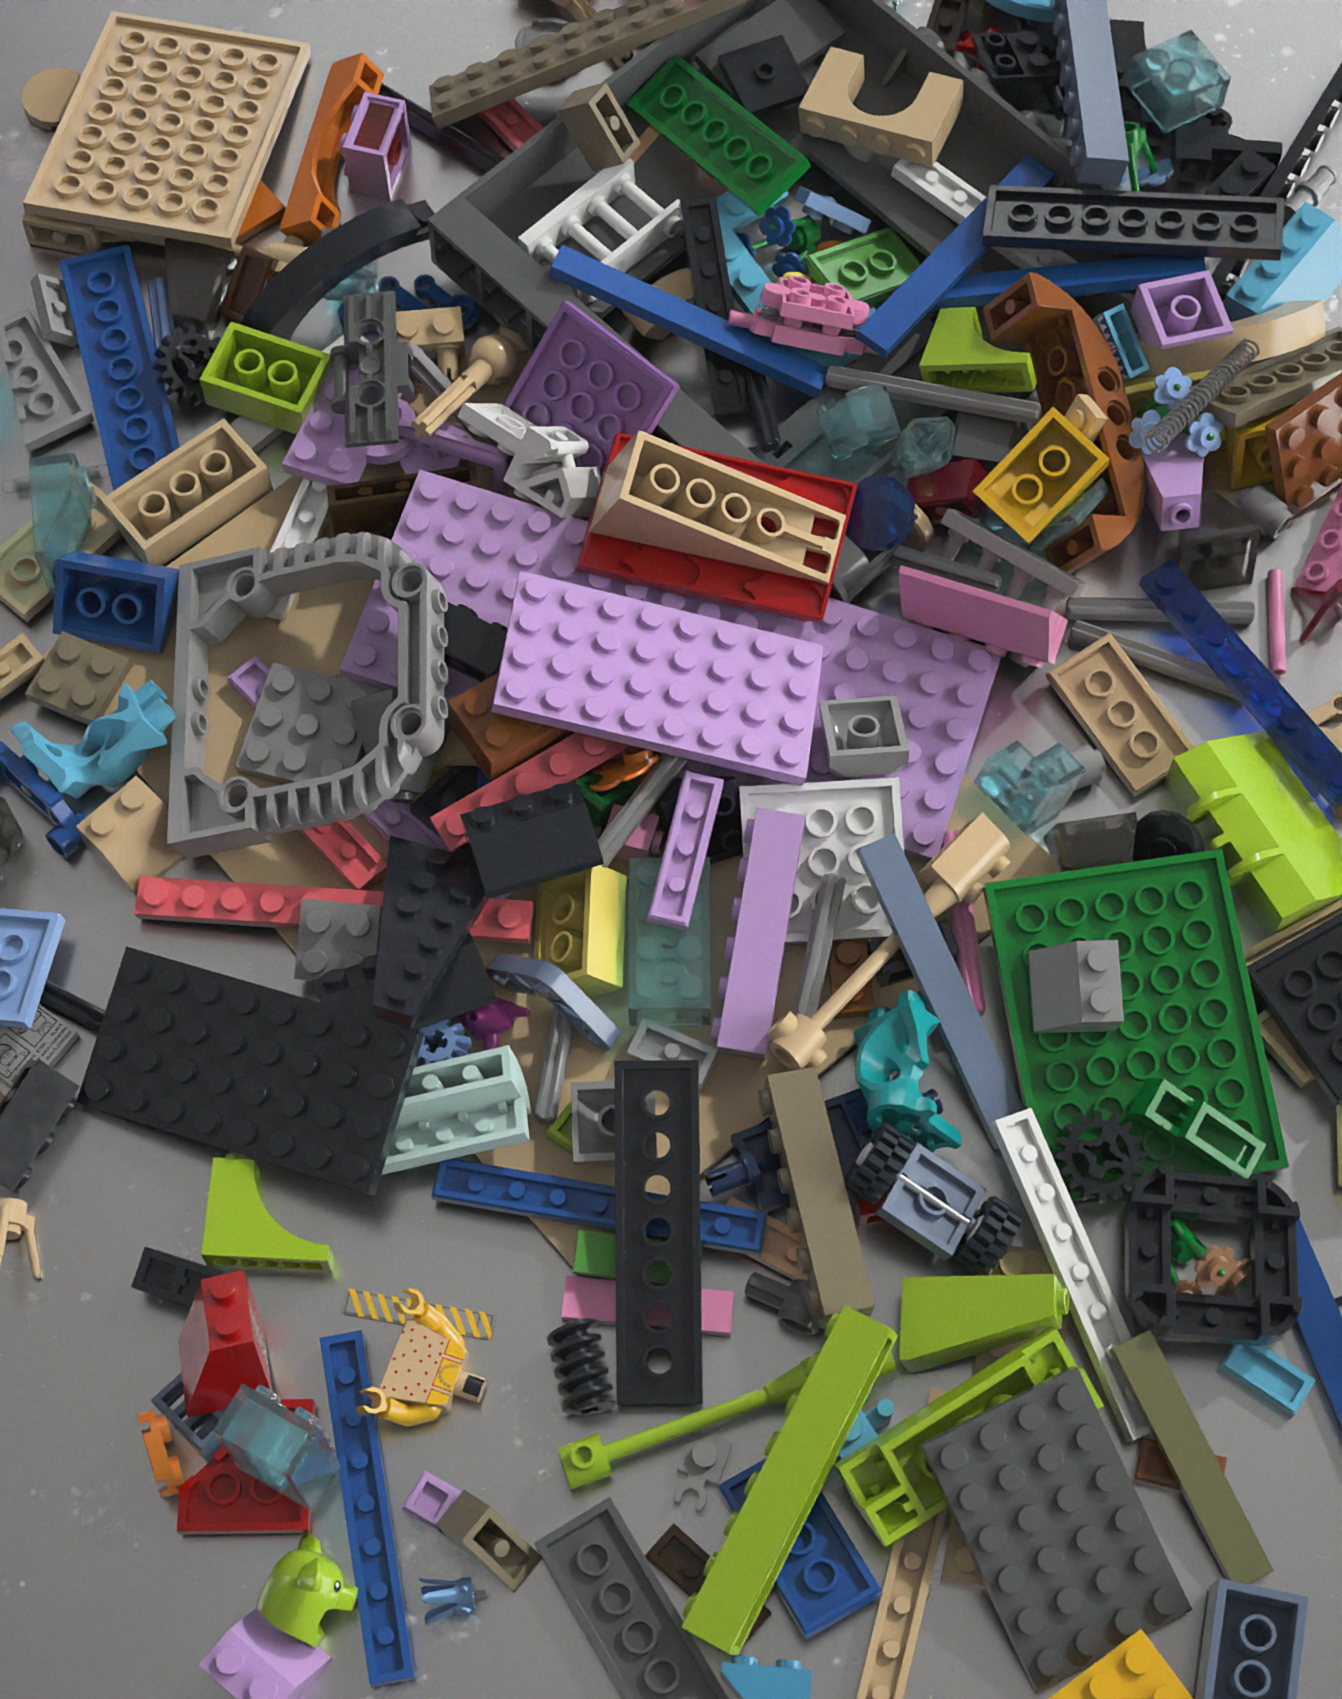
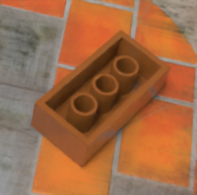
[447,673,576,782]

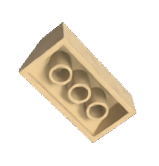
[101,418,273,566]

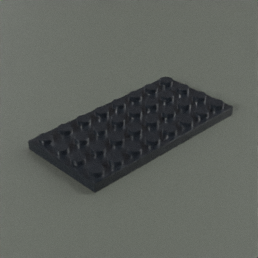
[76,946,425,1195]

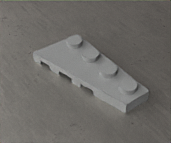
[0,308,94,453]

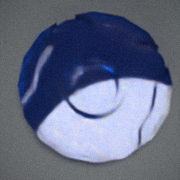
[845,474,916,551]

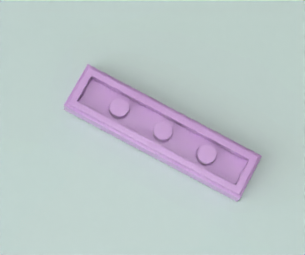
[647,771,724,931]

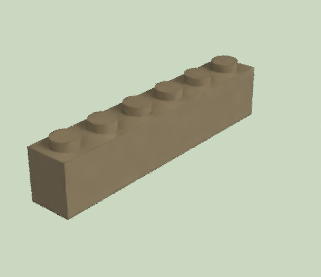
[758,1066,875,1327]

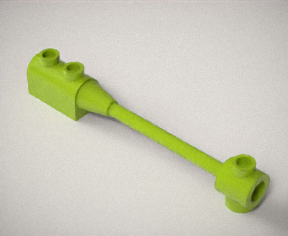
[557,1351,896,1489]

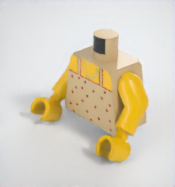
[356,1288,487,1427]

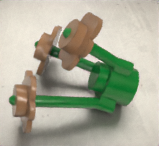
[1171,1219,1251,1296]

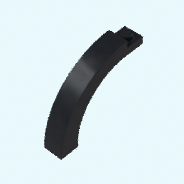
[241,198,435,341]

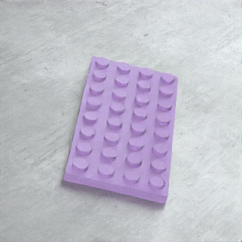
[491,571,824,786]

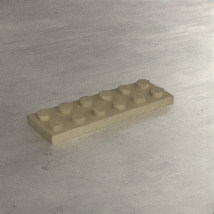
[1189,326,1342,428]

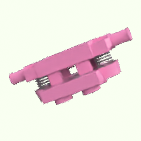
[728,276,879,356]

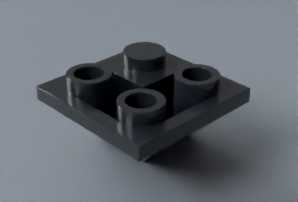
[654,776,743,867]

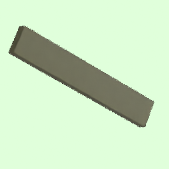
[1109,1330,1274,1584]

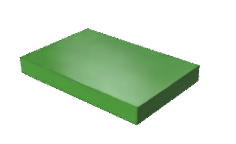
[803,227,921,305]

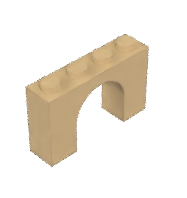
[799,47,963,167]

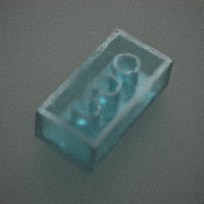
[628,857,711,1026]
[213,1384,341,1512]

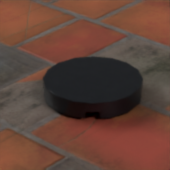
[1124,810,1205,862]

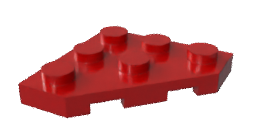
[177,1399,316,1535]

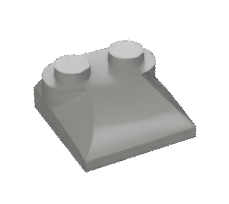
[819,695,909,778]
[571,1081,657,1165]

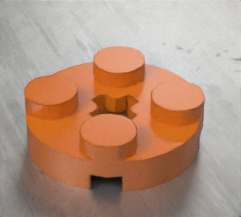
[137,1409,185,1499]

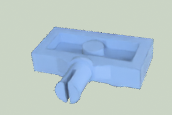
[794,186,871,235]

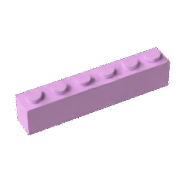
[711,808,805,1060]

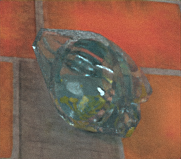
[891,417,956,479]

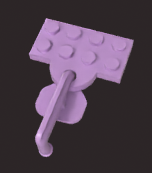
[282,364,511,493]

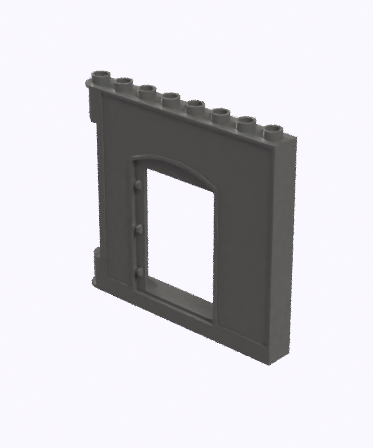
[428,0,1209,604]

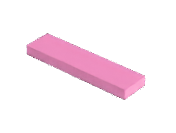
[561,1276,734,1337]

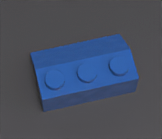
[52,551,179,653]

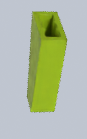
[899,1274,1069,1372]

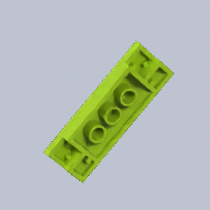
[834,1327,1104,1547]

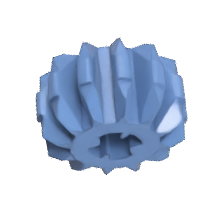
[415,1018,472,1067]

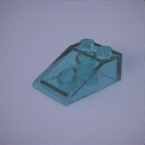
[29,452,97,595]

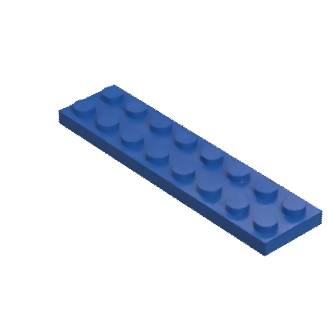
[59,244,180,491]

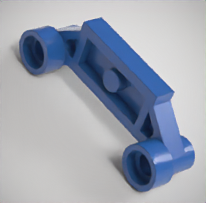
[0,741,86,858]

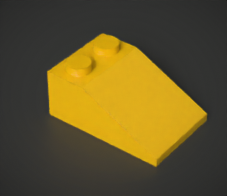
[973,407,1109,544]

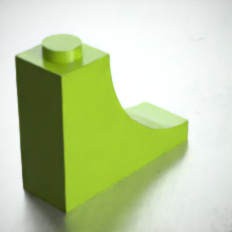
[919,307,1037,393]
[201,1153,334,1273]

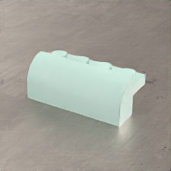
[381,1045,531,1175]

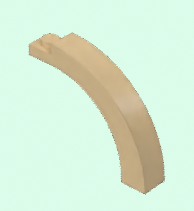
[1134,300,1326,377]

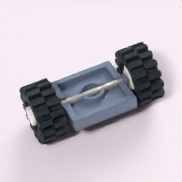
[844,1122,1023,1276]

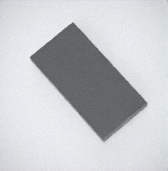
[695,0,846,102]

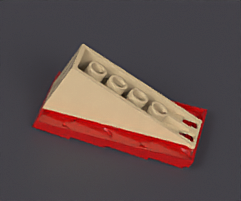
[575,430,858,623]

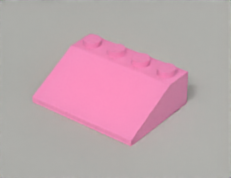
[898,565,1068,668]

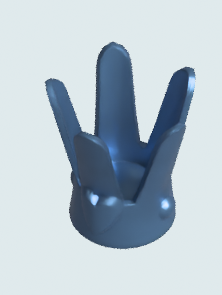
[419,1576,487,1625]

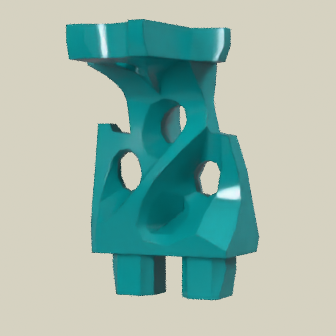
[853,990,962,1153]

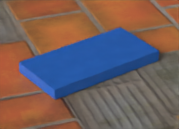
[717,1458,882,1640]

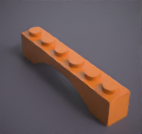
[279,52,384,247]

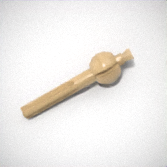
[411,326,529,439]

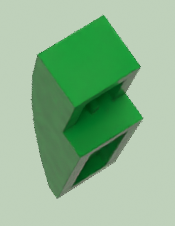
[1128,1078,1266,1179]

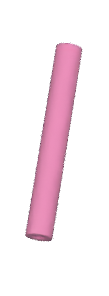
[1267,569,1286,676]

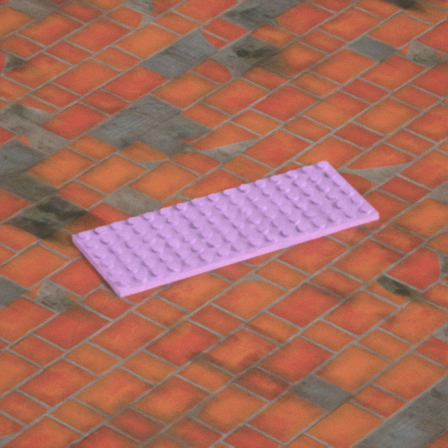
[340,470,1001,862]

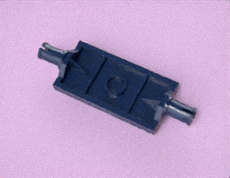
[704,1088,943,1212]

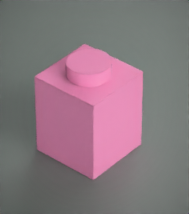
[605,804,665,867]

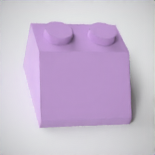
[1131,270,1234,350]
[199,1607,332,1699]

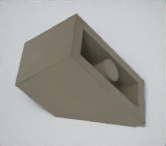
[436,1490,541,1591]

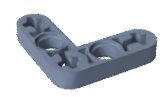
[486,953,621,1051]

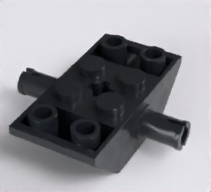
[971,17,1124,121]

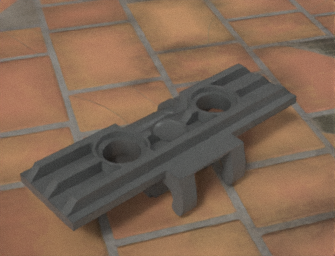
[330,291,414,448]

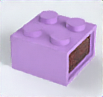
[340,92,411,201]

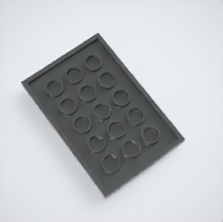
[919,1366,1192,1692]

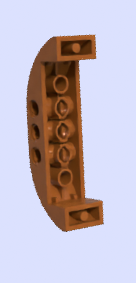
[983,272,1146,574]

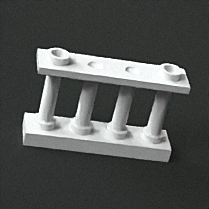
[518,158,682,305]

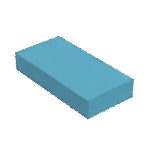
[1218,1344,1316,1418]

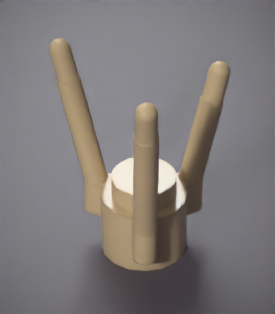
[0,1198,41,1280]

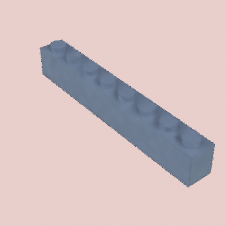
[1050,0,1129,186]

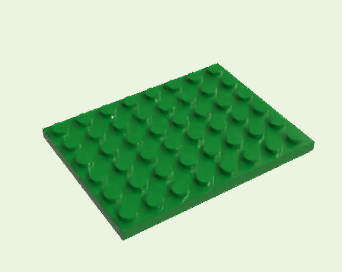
[982,849,1289,1202]

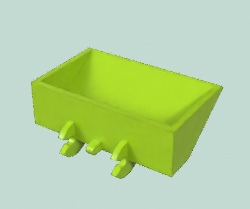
[1164,731,1342,937]

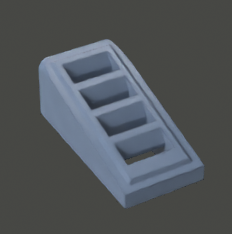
[150,1372,240,1462]

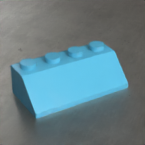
[1223,201,1342,322]

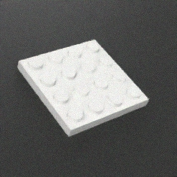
[739,777,904,945]

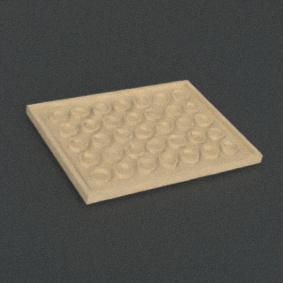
[23,11,310,249]

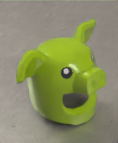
[257,1533,358,1648]

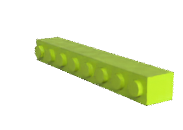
[682,1305,898,1656]

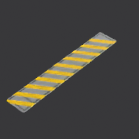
[342,1288,496,1340]

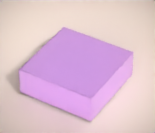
[401,1470,461,1533]

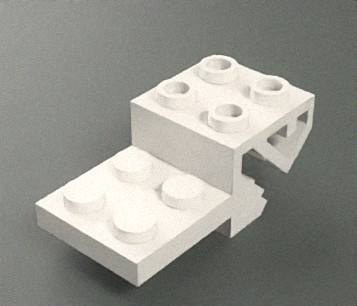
[457,403,602,519]

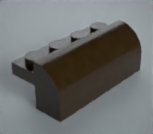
[326,464,480,540]

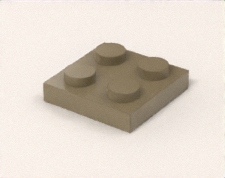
[25,631,133,725]

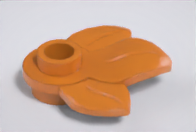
[589,746,660,791]

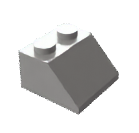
[1028,940,1124,1033]

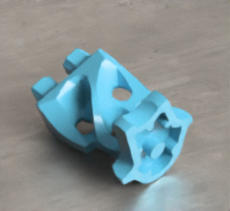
[11,680,177,799]

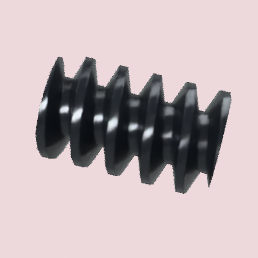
[547,1319,616,1415]

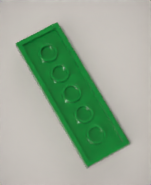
[626,54,811,217]

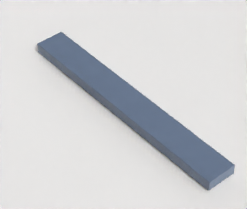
[856,833,1024,1149]

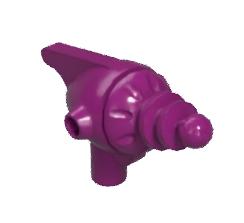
[456,997,531,1051]

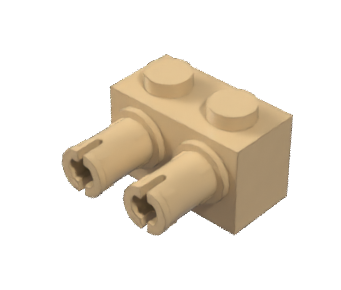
[396,306,465,390]

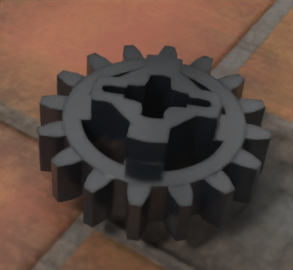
[153,325,221,407]
[1053,1110,1146,1204]

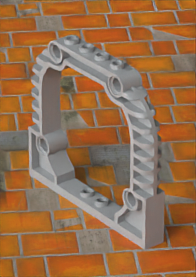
[167,532,448,859]

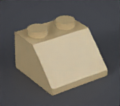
[76,776,183,896]

